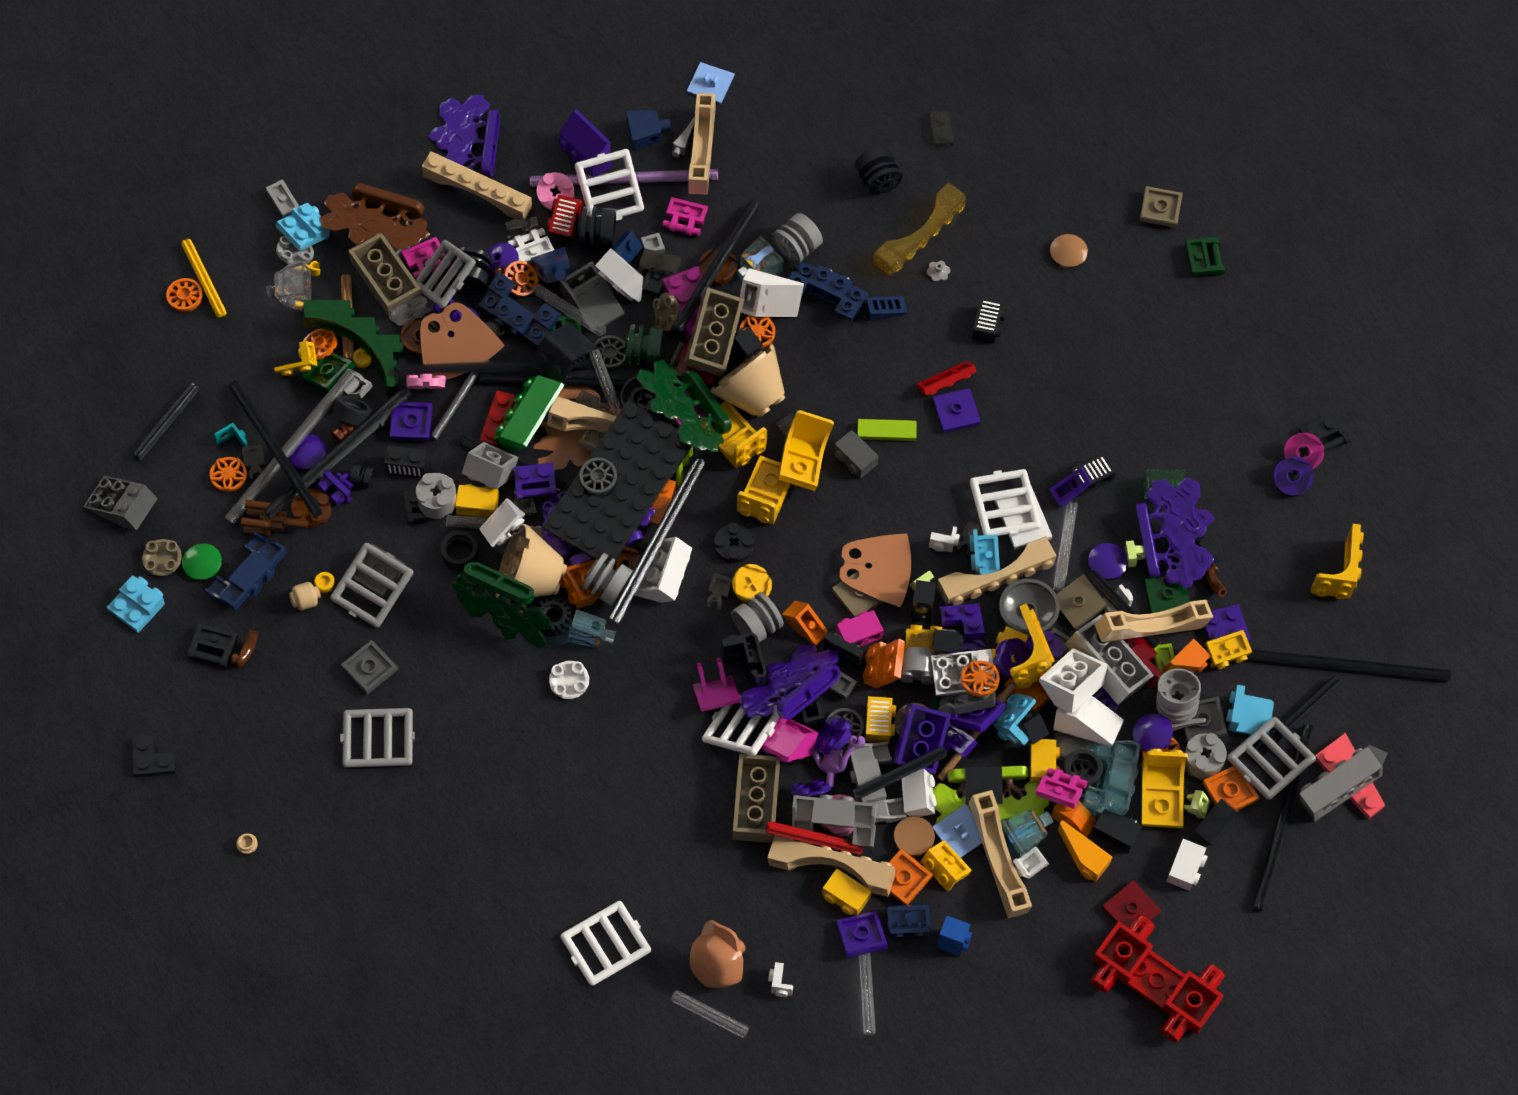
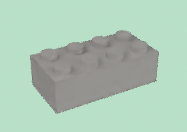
[1065,615,1154,705]
[1299,747,1383,822]

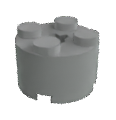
[416,473,457,519]
[901,647,939,685]
[1184,733,1227,780]

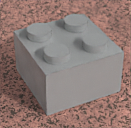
[462,442,519,489]

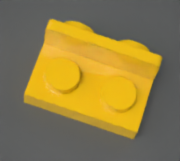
[905,625,946,654]
[1205,630,1252,670]
[921,840,972,891]

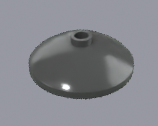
[999,579,1060,635]

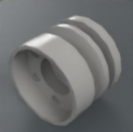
[772,213,823,264]
[582,553,633,606]
[731,592,784,643]
[1156,669,1201,723]

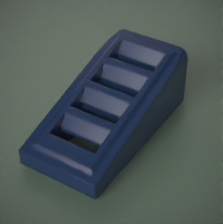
[866,296,907,321]

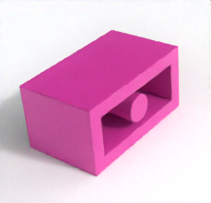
[836,610,884,647]

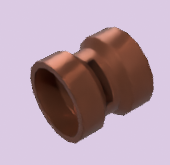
[331,422,356,444]

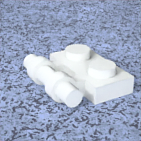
[507,228,554,267]

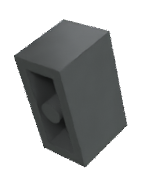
[834,430,879,479]

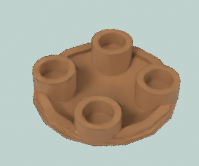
[1050,234,1088,269]

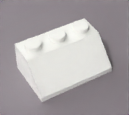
[633,537,692,603]
[1039,648,1108,714]

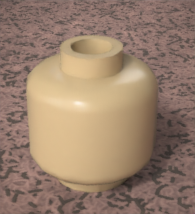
[289,582,321,611]

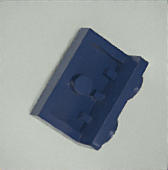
[611,230,643,264]
[887,904,931,937]

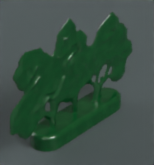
[637,360,732,452]
[451,562,550,648]

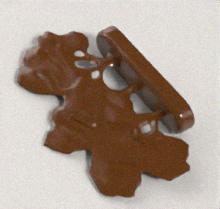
[319,183,430,250]

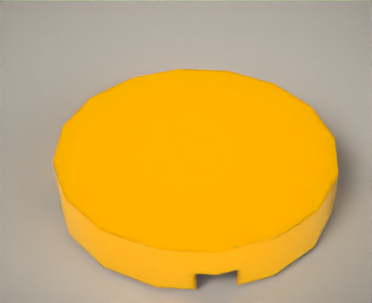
[732,564,772,603]

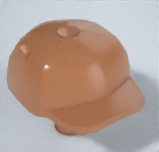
[690,920,746,988]

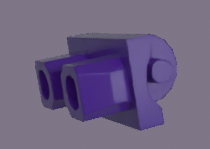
[317,469,353,506]

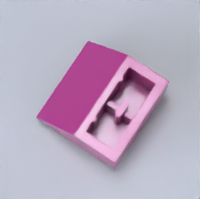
[761,718,818,762]

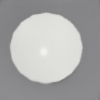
[549,661,589,699]

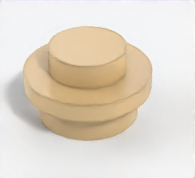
[236,833,258,854]

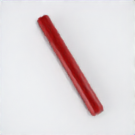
[765,821,863,855]

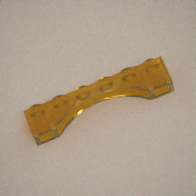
[873,182,966,276]

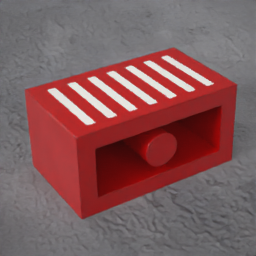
[547,194,583,239]

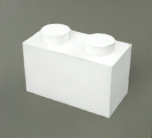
[902,769,936,817]
[1166,839,1208,891]

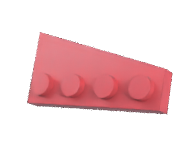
[1315,733,1385,820]

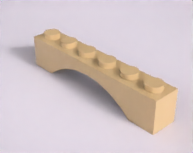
[688,93,716,195]
[422,151,532,223]
[547,396,616,433]
[937,536,1056,606]
[1094,600,1213,642]
[969,790,1032,918]
[767,835,896,897]

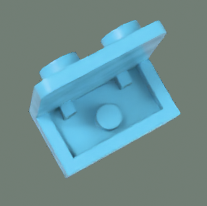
[969,529,1000,575]
[1226,685,1274,735]
[991,693,1036,745]

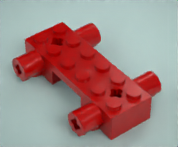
[1090,915,1225,1043]

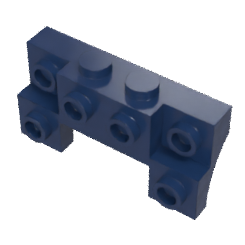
[788,261,869,322]
[478,272,561,347]
[205,532,287,612]

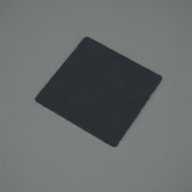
[965,767,1003,805]

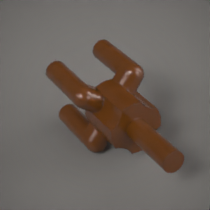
[241,500,309,537]

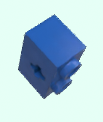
[937,916,972,956]

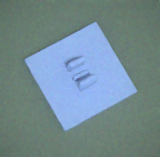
[687,62,735,104]
[932,804,982,858]

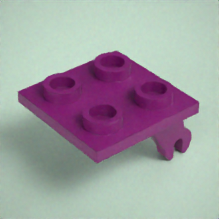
[692,658,741,712]

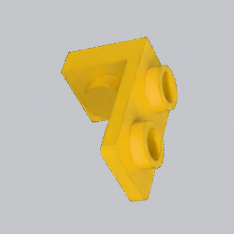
[274,341,318,376]

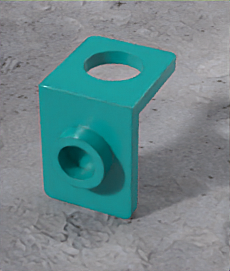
[214,423,249,451]

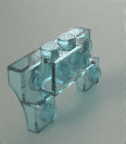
[1083,740,1140,816]

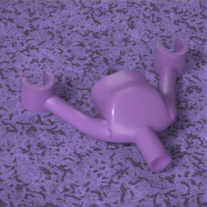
[813,735,865,787]

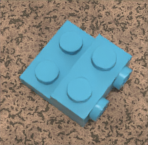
[276,203,331,251]
[107,575,165,633]

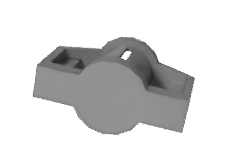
[340,371,373,399]

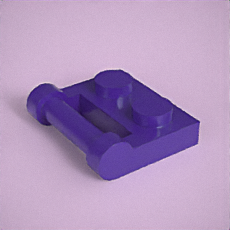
[514,462,557,500]

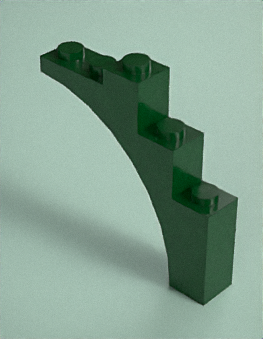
[302,300,403,395]

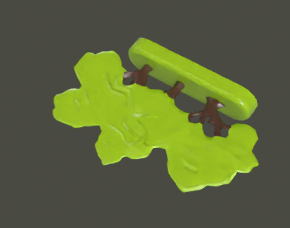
[933,766,1050,831]

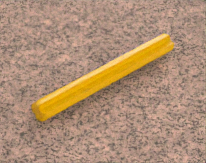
[181,239,226,318]

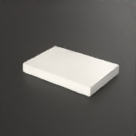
[994,486,1052,550]

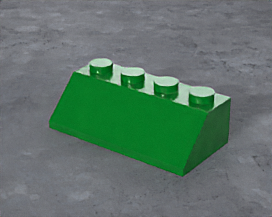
[493,375,564,454]

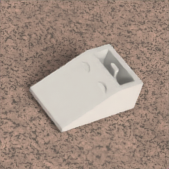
[595,248,643,302]
[740,268,804,317]
[479,498,525,547]
[931,649,996,696]
[1053,696,1124,747]

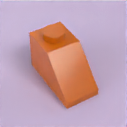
[649,480,676,525]
[782,601,828,646]
[1162,639,1211,674]
[1051,801,1097,838]

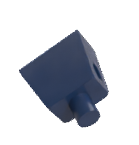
[626,110,671,151]
[531,247,572,283]

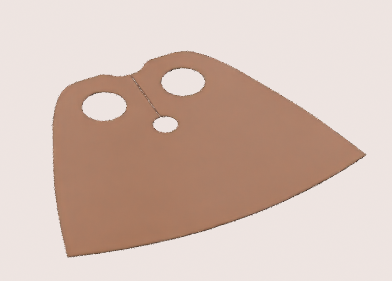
[420,302,504,380]
[840,534,911,607]

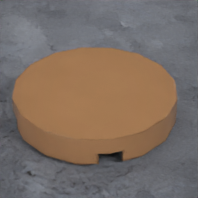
[893,816,935,857]

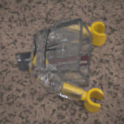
[266,261,320,311]

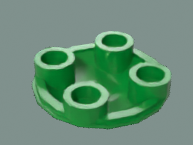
[182,544,222,580]

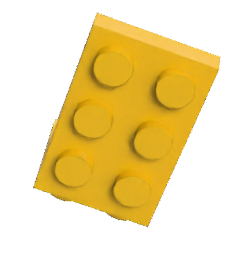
[699,401,767,468]
[778,410,834,491]
[737,455,791,524]
[1311,524,1364,599]
[1010,603,1055,688]
[1141,749,1188,828]

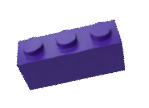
[558,109,611,178]
[892,703,951,774]

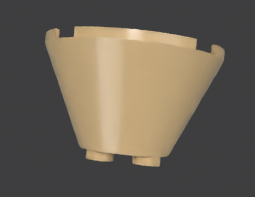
[710,343,785,417]
[496,523,567,601]

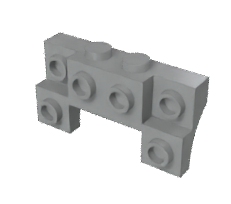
[848,741,907,823]
[792,794,877,847]

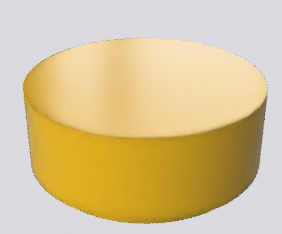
[353,348,372,368]
[314,572,335,593]

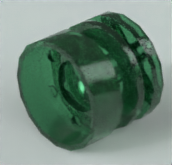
[625,324,664,367]

